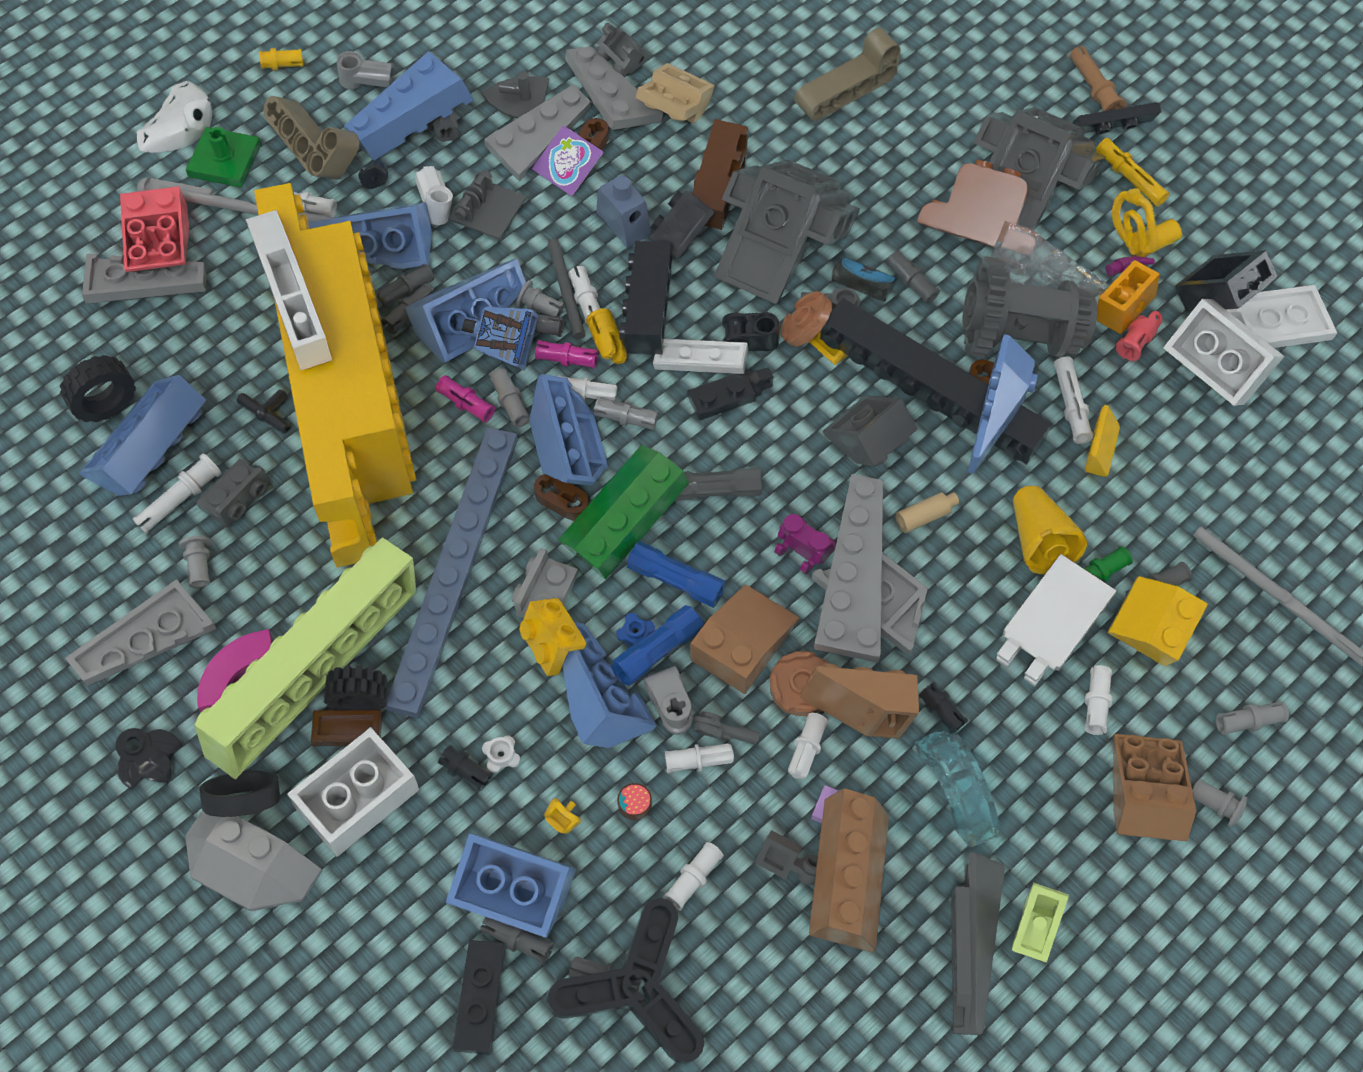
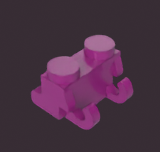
[774,514,837,574]

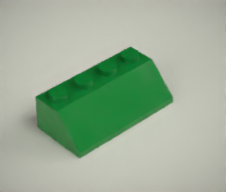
[558,445,689,580]

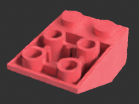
[120,186,189,272]

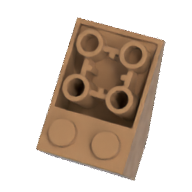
[800,664,919,739]
[1113,734,1197,841]

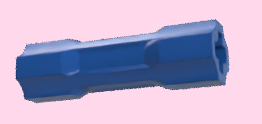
[627,541,726,608]
[611,605,704,686]

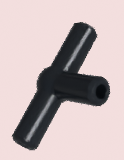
[236,389,291,434]

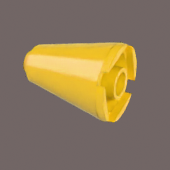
[1013,485,1087,575]

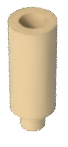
[895,492,959,533]

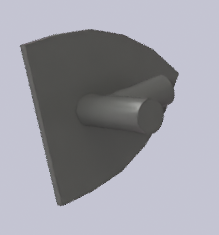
[481,71,549,119]

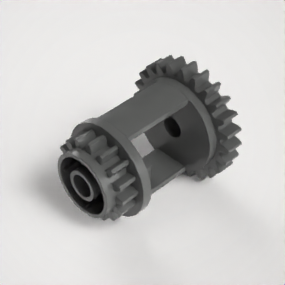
[962,256,1097,357]

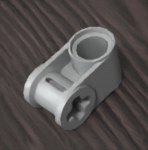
[643,666,693,735]

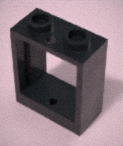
[1175,250,1278,312]

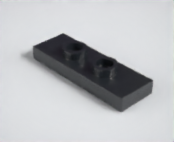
[1073,102,1162,135]
[453,940,506,1055]

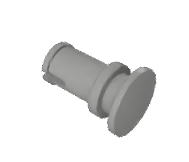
[516,280,565,318]
[179,536,212,588]
[1192,779,1248,827]

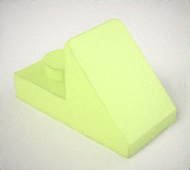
[1011,883,1069,963]

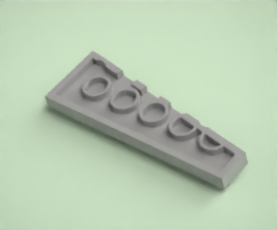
[814,474,883,663]

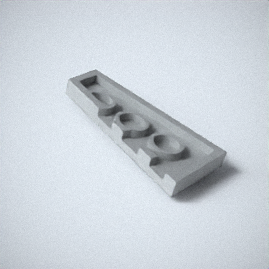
[565,46,663,130]
[484,84,591,182]
[82,254,207,304]
[65,579,217,686]

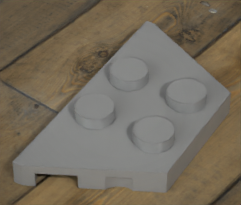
[812,553,928,656]

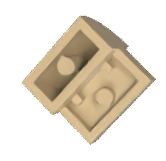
[636,63,715,123]

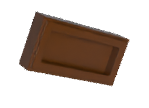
[311,709,382,746]

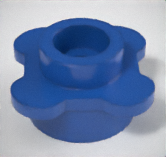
[616,613,655,647]

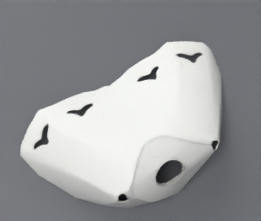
[137,81,213,153]

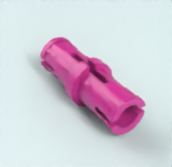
[535,340,599,369]
[435,375,496,423]

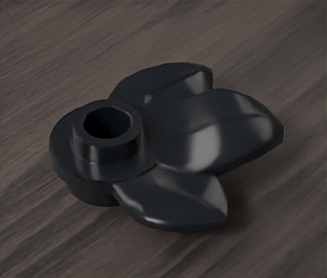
[116,728,182,789]

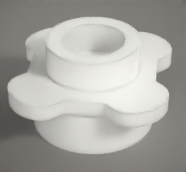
[482,736,520,773]

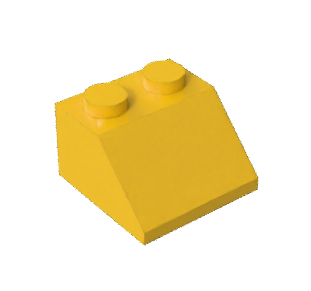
[1107,576,1208,667]

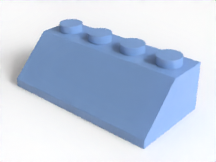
[79,375,206,496]

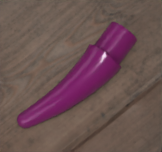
[1105,256,1155,276]

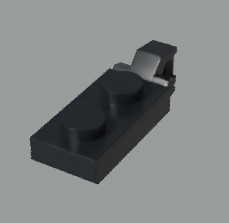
[687,367,774,421]

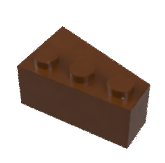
[691,119,748,230]

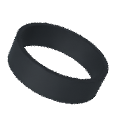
[199,770,280,817]

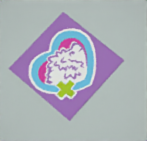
[532,125,604,196]

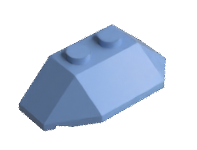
[529,374,608,486]

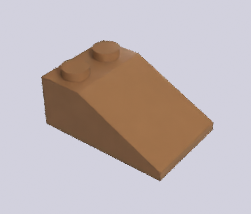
[690,584,800,694]

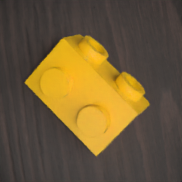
[519,598,586,677]

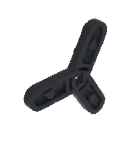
[546,898,704,1064]

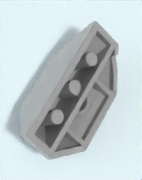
[185,811,322,911]

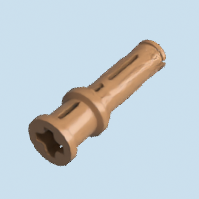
[1070,46,1127,111]

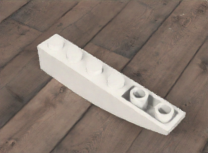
[246,210,332,370]

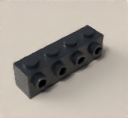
[619,241,673,355]

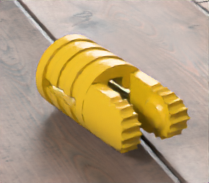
[586,308,627,364]

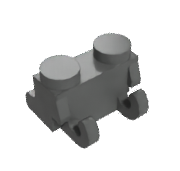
[596,23,648,77]

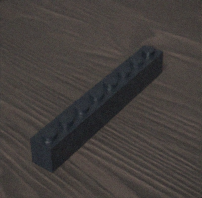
[820,298,1052,465]

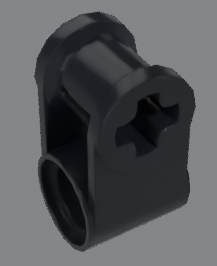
[722,312,779,352]

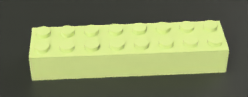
[194,537,416,780]

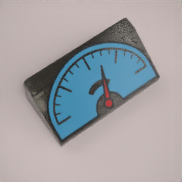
[831,257,898,302]

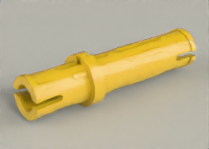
[1095,138,1170,207]

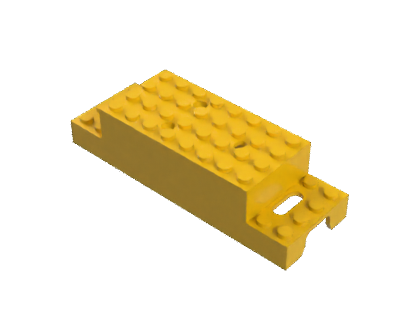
[254,183,417,568]

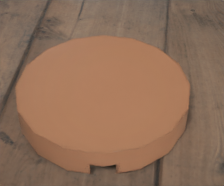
[781,291,832,347]
[769,651,829,716]

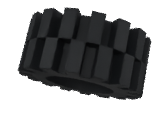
[324,665,388,710]

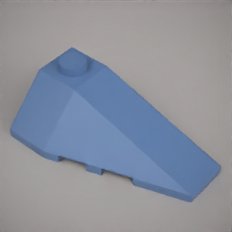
[308,202,432,269]
[968,334,1038,474]

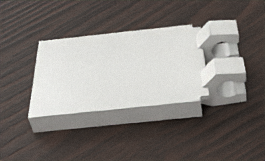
[1227,285,1337,348]
[996,554,1116,687]

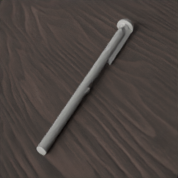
[137,177,334,222]
[1193,526,1363,667]

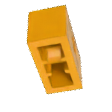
[1096,260,1160,334]

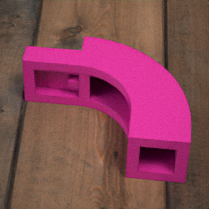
[197,629,274,713]

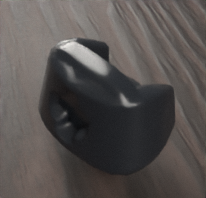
[358,160,388,189]

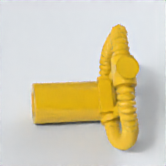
[1111,188,1182,257]

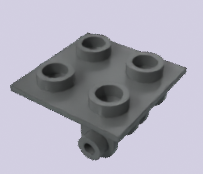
[448,170,527,240]

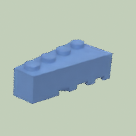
[344,51,474,160]

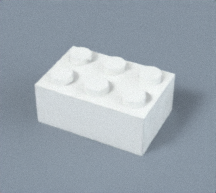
[1163,299,1285,406]
[287,727,419,857]

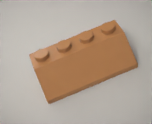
[809,788,889,953]

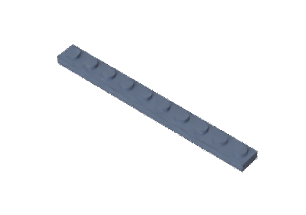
[385,427,518,719]

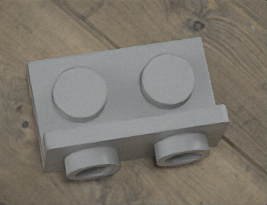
[512,548,578,618]

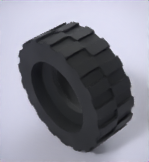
[60,355,136,423]

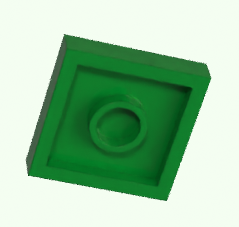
[186,127,262,188]

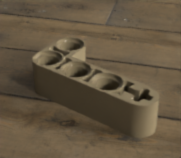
[794,27,901,121]
[263,96,359,180]

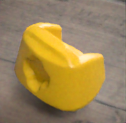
[544,798,581,834]

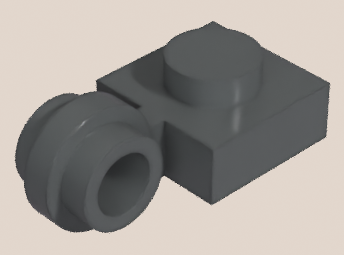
[754,830,818,885]

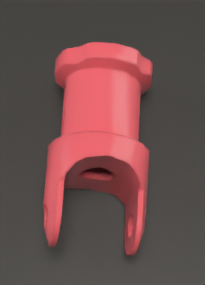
[1116,311,1162,361]

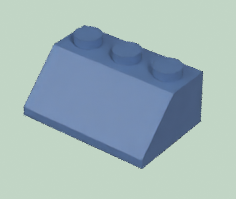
[445,833,577,938]

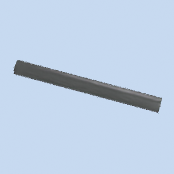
[547,238,585,340]

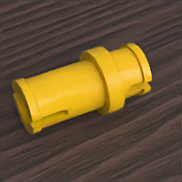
[259,48,303,71]

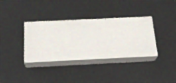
[653,339,748,374]

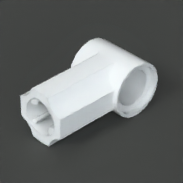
[415,166,453,225]

